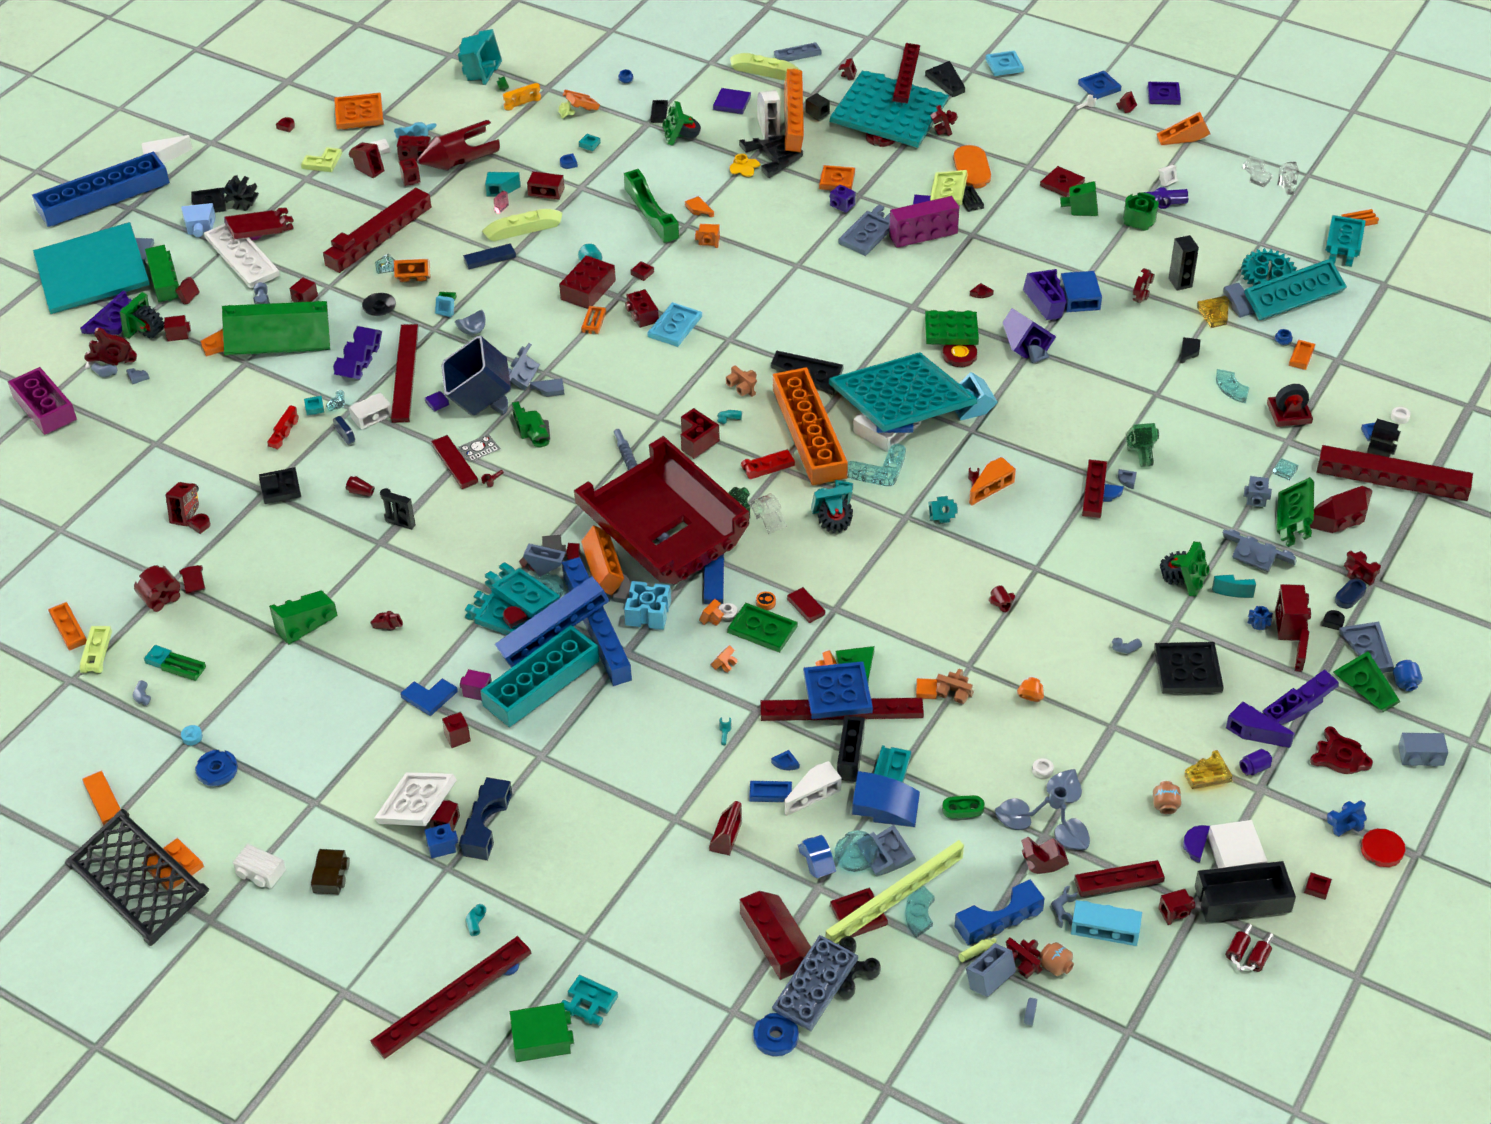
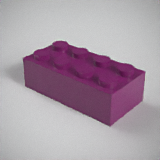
[889,196,960,248]
[8,367,77,435]

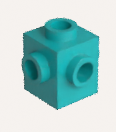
[928,496,958,523]

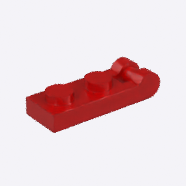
[741,449,795,479]

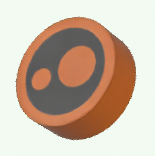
[756,591,776,610]

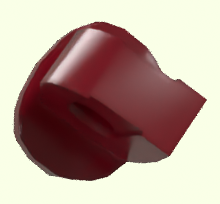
[370,611,403,630]

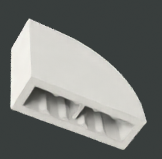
[757,90,780,140]
[853,413,921,452]

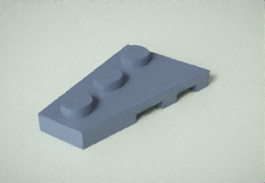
[1339,621,1394,673]

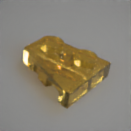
[1197,296,1229,328]
[1185,750,1233,789]

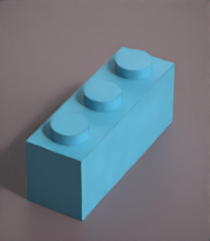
[1071,900,1142,946]

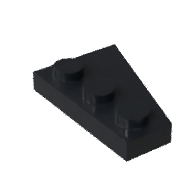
[925,61,965,97]

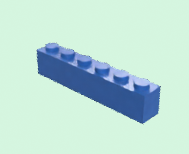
[495,576,610,668]

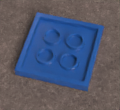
[803,662,873,719]

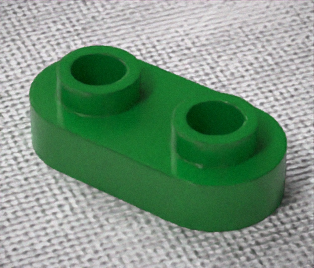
[942,795,985,819]

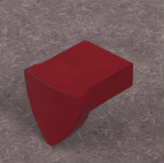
[175,277,200,304]
[179,565,206,594]

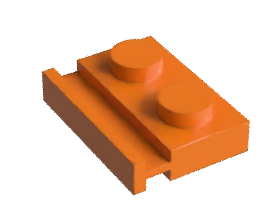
[562,89,600,111]

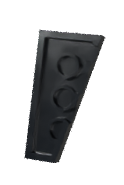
[771,350,844,395]

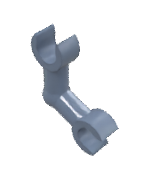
[1051,886,1078,928]

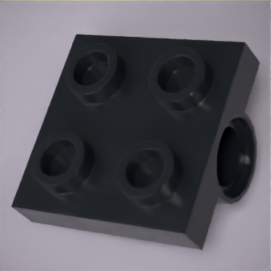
[259,467,301,504]

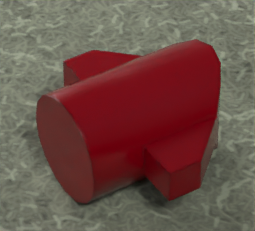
[989,585,1015,613]

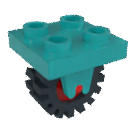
[811,485,853,533]

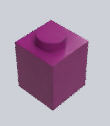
[460,669,492,701]

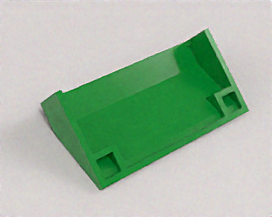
[222,301,330,355]

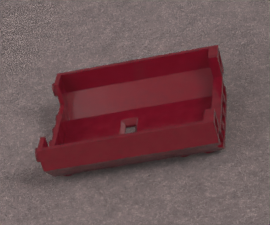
[574,436,749,585]

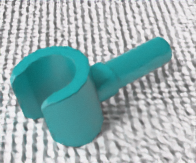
[719,717,732,745]

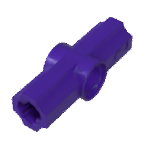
[1137,187,1189,209]

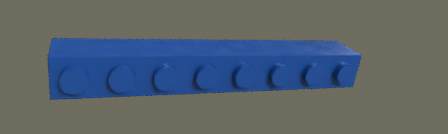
[562,557,632,686]

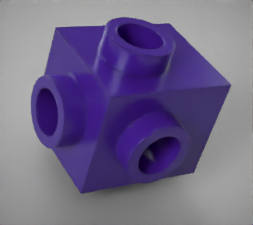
[829,185,856,213]

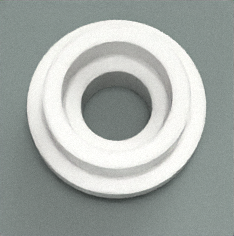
[719,603,738,621]

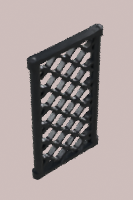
[65,809,209,946]

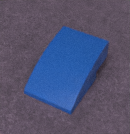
[852,771,920,827]

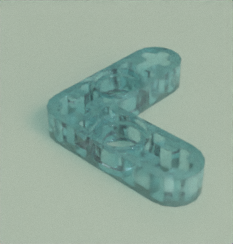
[847,444,906,486]

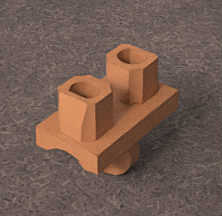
[726,365,757,397]
[936,669,974,704]

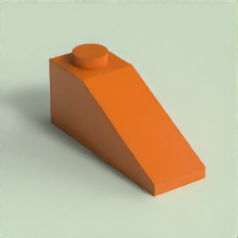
[1157,112,1210,145]
[969,457,1016,506]

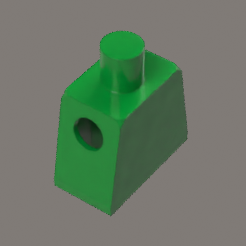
[1060,181,1098,216]

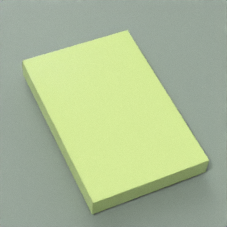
[930,170,968,205]

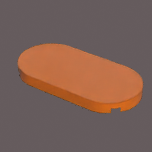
[954,145,991,188]

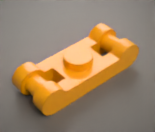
[503,83,541,110]

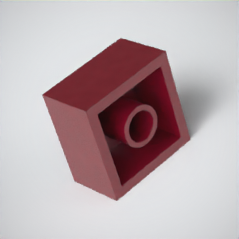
[1275,584,1311,641]

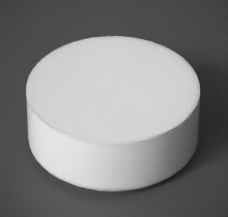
[1391,407,1410,424]
[1032,758,1054,779]

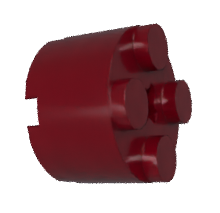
[134,565,180,612]

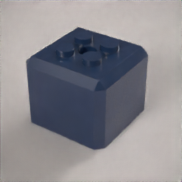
[441,336,511,416]

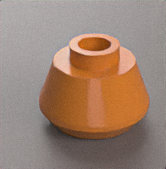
[1017,677,1044,702]

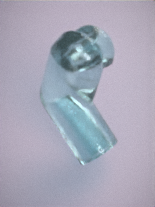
[326,390,345,411]

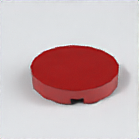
[1361,828,1406,868]

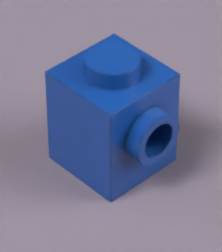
[425,823,459,859]

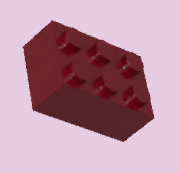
[559,255,616,309]

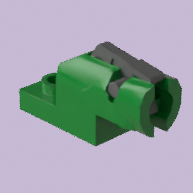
[512,401,550,448]

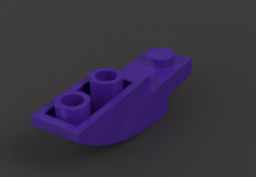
[1262,669,1339,725]

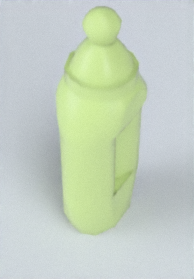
[958,938,997,962]

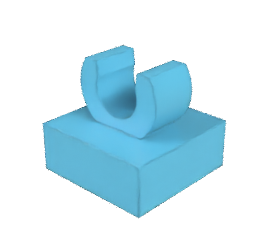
[435,296,454,317]

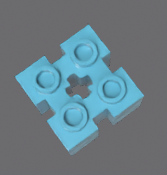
[624,581,671,630]

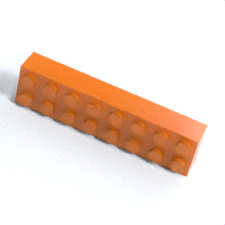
[773,367,848,486]

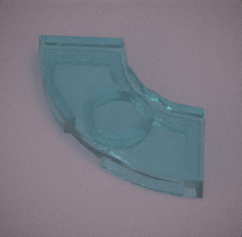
[1216,369,1249,403]
[905,886,935,938]

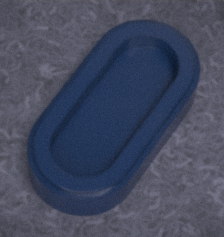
[333,416,355,445]
[1335,579,1367,609]

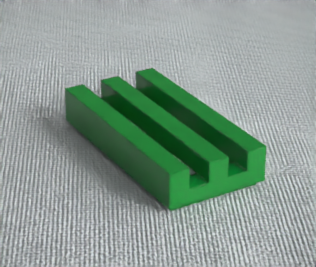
[160,652,206,681]

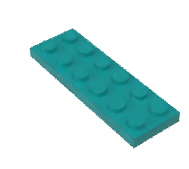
[1244,258,1347,321]

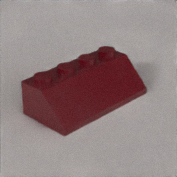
[740,891,811,980]

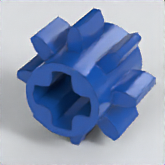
[1248,606,1273,630]

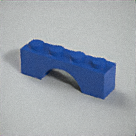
[954,879,1045,946]

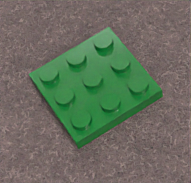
[925,310,979,345]

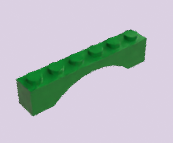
[624,169,679,243]

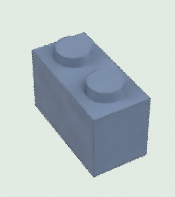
[1398,732,1448,766]
[966,943,1016,997]

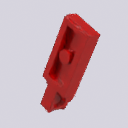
[267,405,299,450]

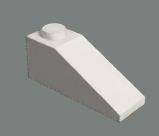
[142,135,193,164]
[785,761,841,816]

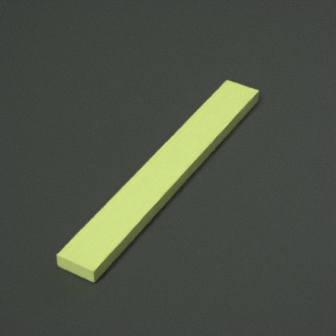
[825,840,964,944]

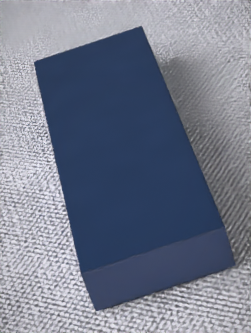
[463,243,516,270]

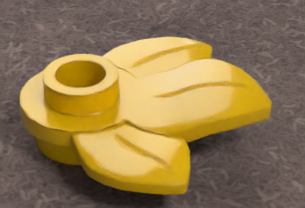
[730,153,761,177]

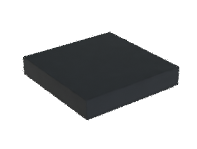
[191,187,226,213]

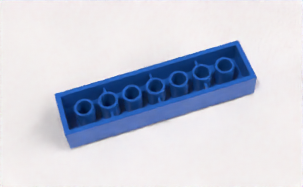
[32,151,170,227]

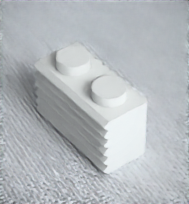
[349,393,392,430]
[233,844,286,889]

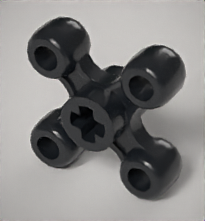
[838,936,881,999]

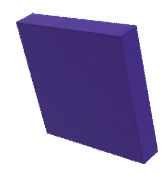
[1147,81,1181,105]
[713,88,751,114]

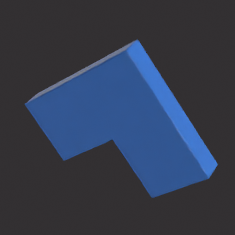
[400,678,458,716]

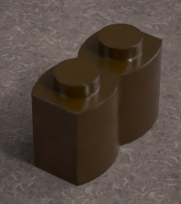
[311,849,350,895]

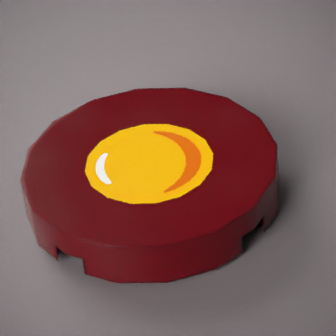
[943,345,977,367]

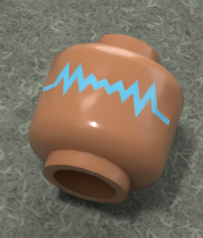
[1153,781,1182,814]
[1039,942,1074,976]

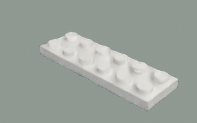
[204,224,280,288]

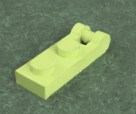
[80,626,112,673]

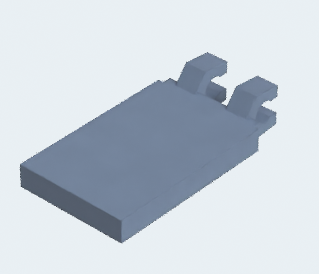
[838,205,890,256]

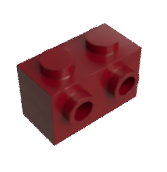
[397,135,431,161]
[527,171,565,200]
[625,289,659,328]

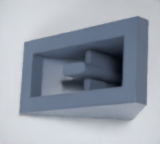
[523,543,566,577]

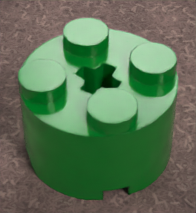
[1123,192,1159,231]

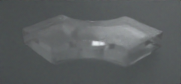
[1242,156,1272,187]

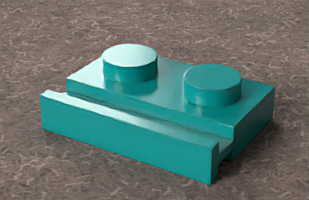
[874,745,911,783]

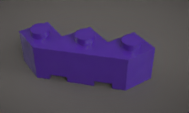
[333,326,382,379]

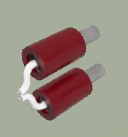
[1225,923,1274,972]

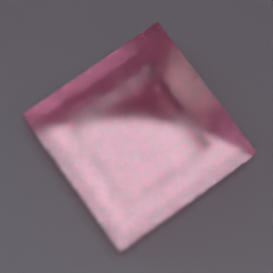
[493,190,509,214]

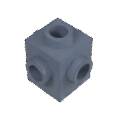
[1243,476,1272,507]

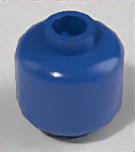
[1393,660,1423,691]

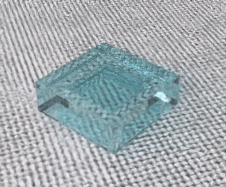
[1273,458,1299,481]

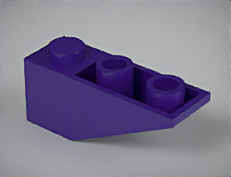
[1226,701,1295,748]

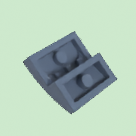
[856,825,916,876]

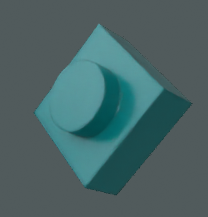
[579,134,601,151]
[304,396,325,415]
[144,645,172,669]

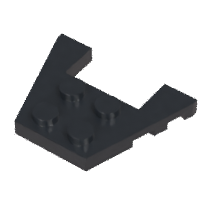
[739,135,803,178]

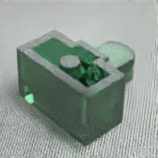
[1126,423,1159,467]

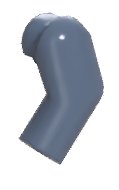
[91,363,118,378]
[1112,637,1142,654]
[133,680,151,706]

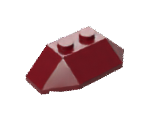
[1309,485,1373,533]

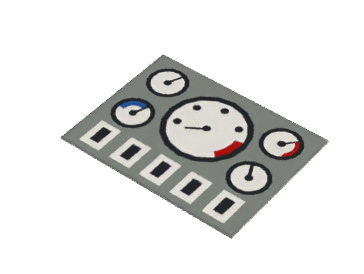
[458,434,501,462]

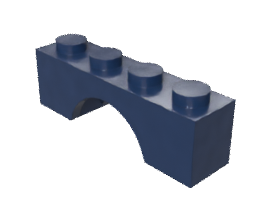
[459,777,512,861]

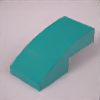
[1212,574,1256,598]

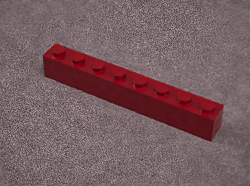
[323,187,432,273]
[1316,445,1473,501]

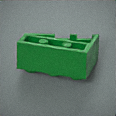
[269,590,338,645]

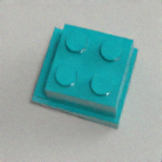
[458,29,502,85]

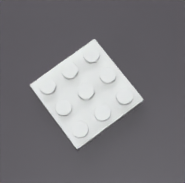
[375,772,457,826]

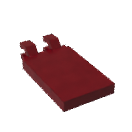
[224,208,294,239]

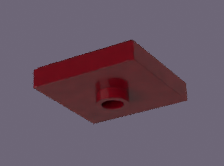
[1040,166,1085,197]

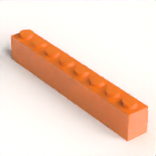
[784,69,804,152]

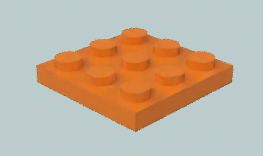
[334,93,384,129]

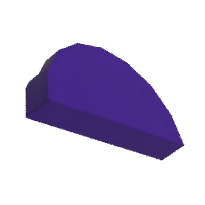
[1183,825,1210,863]

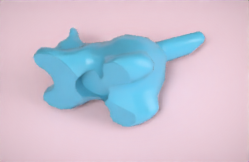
[394,122,437,139]

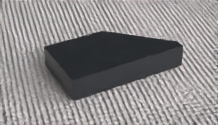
[1180,337,1201,363]

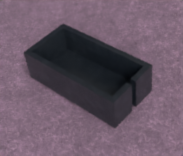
[1195,861,1296,922]

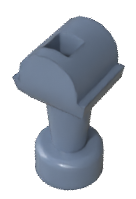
[253,282,270,304]

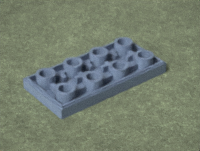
[772,935,858,1032]

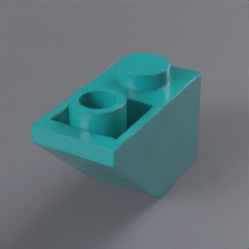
[485,172,521,197]

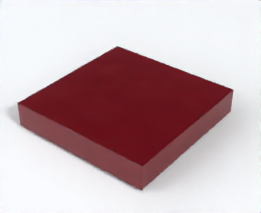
[830,887,888,938]

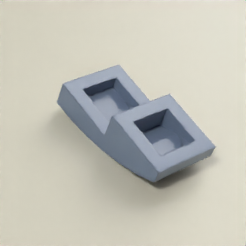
[1223,282,1255,318]

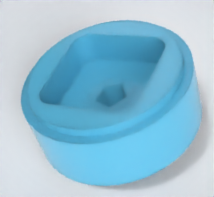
[181,725,203,745]

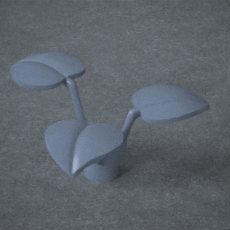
[995,769,1090,850]

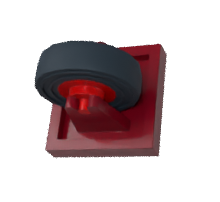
[1267,384,1313,427]

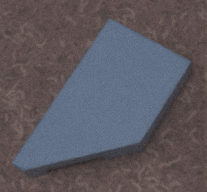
[530,378,565,397]

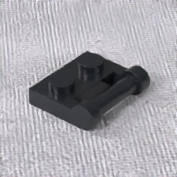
[380,488,416,530]

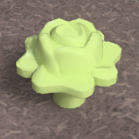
[558,100,575,119]

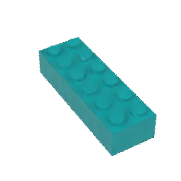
[480,625,599,728]

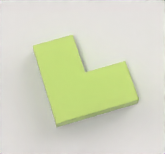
[301,147,342,172]

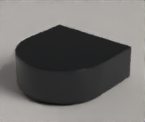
[1322,610,1345,630]

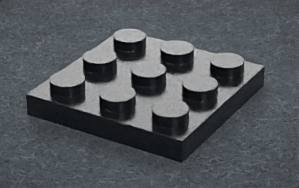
[1154,642,1224,694]

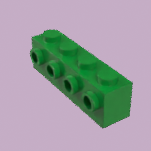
[145,245,179,302]

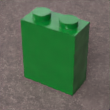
[509,1002,574,1062]

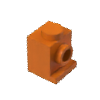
[695,224,720,248]

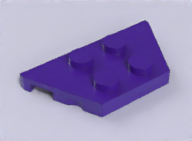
[80,291,132,335]

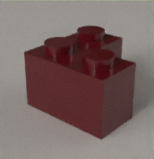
[680,408,720,459]

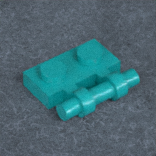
[561,975,618,1026]

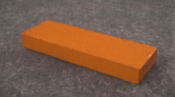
[48,602,87,651]
[82,771,121,825]

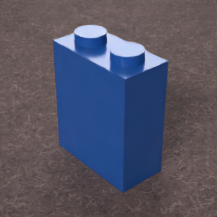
[1060,271,1102,312]

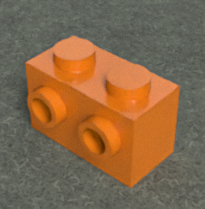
[394,259,431,282]

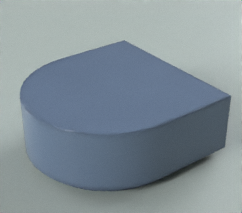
[1024,997,1037,1026]

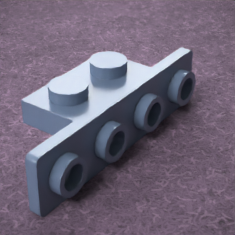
[509,343,540,391]
[1222,529,1297,572]

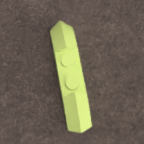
[730,53,803,80]
[482,209,562,241]

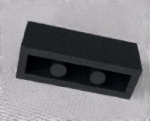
[1168,235,1199,291]
[837,716,865,782]

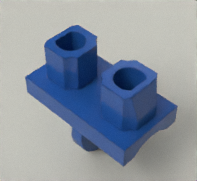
[1327,800,1367,836]

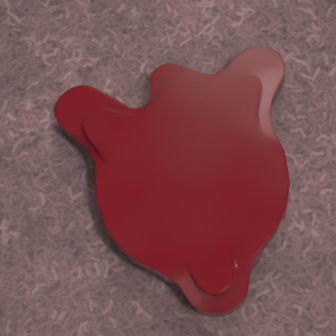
[84,328,137,366]
[1310,726,1373,774]

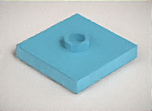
[985,51,1024,76]

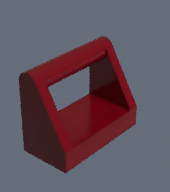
[709,801,742,856]

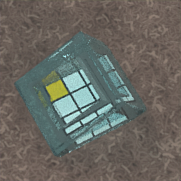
[375,254,395,274]

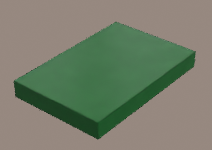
[727,602,798,653]

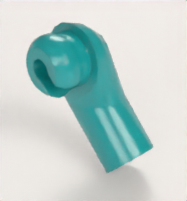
[717,410,742,424]
[466,904,486,936]

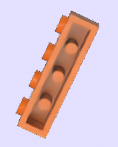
[581,525,624,595]

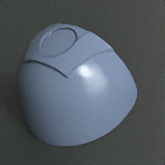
[454,310,486,336]

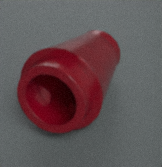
[346,476,375,497]

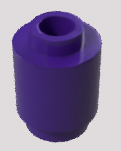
[1239,749,1272,776]

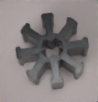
[222,175,259,211]

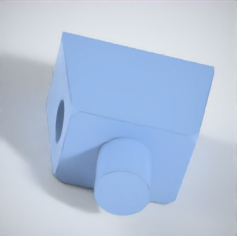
[181,203,216,237]

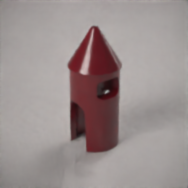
[417,120,500,171]

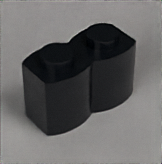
[1367,418,1401,457]

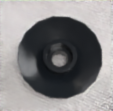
[362,293,396,316]

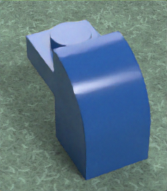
[798,835,836,878]

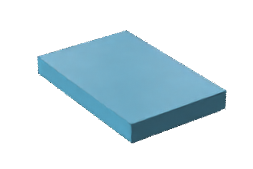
[647,302,702,347]

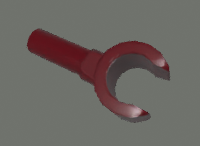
[968,468,980,487]
[481,470,504,487]

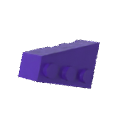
[1023,269,1066,320]

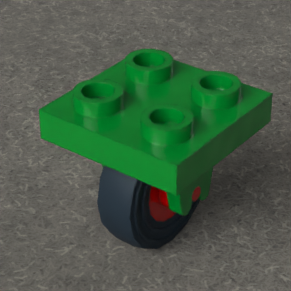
[662,101,701,146]

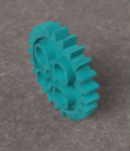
[1241,248,1297,286]

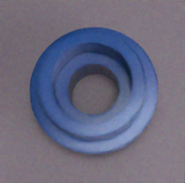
[618,69,634,83]
[1275,329,1293,345]

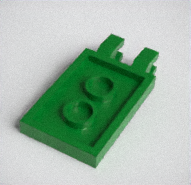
[1277,477,1314,547]

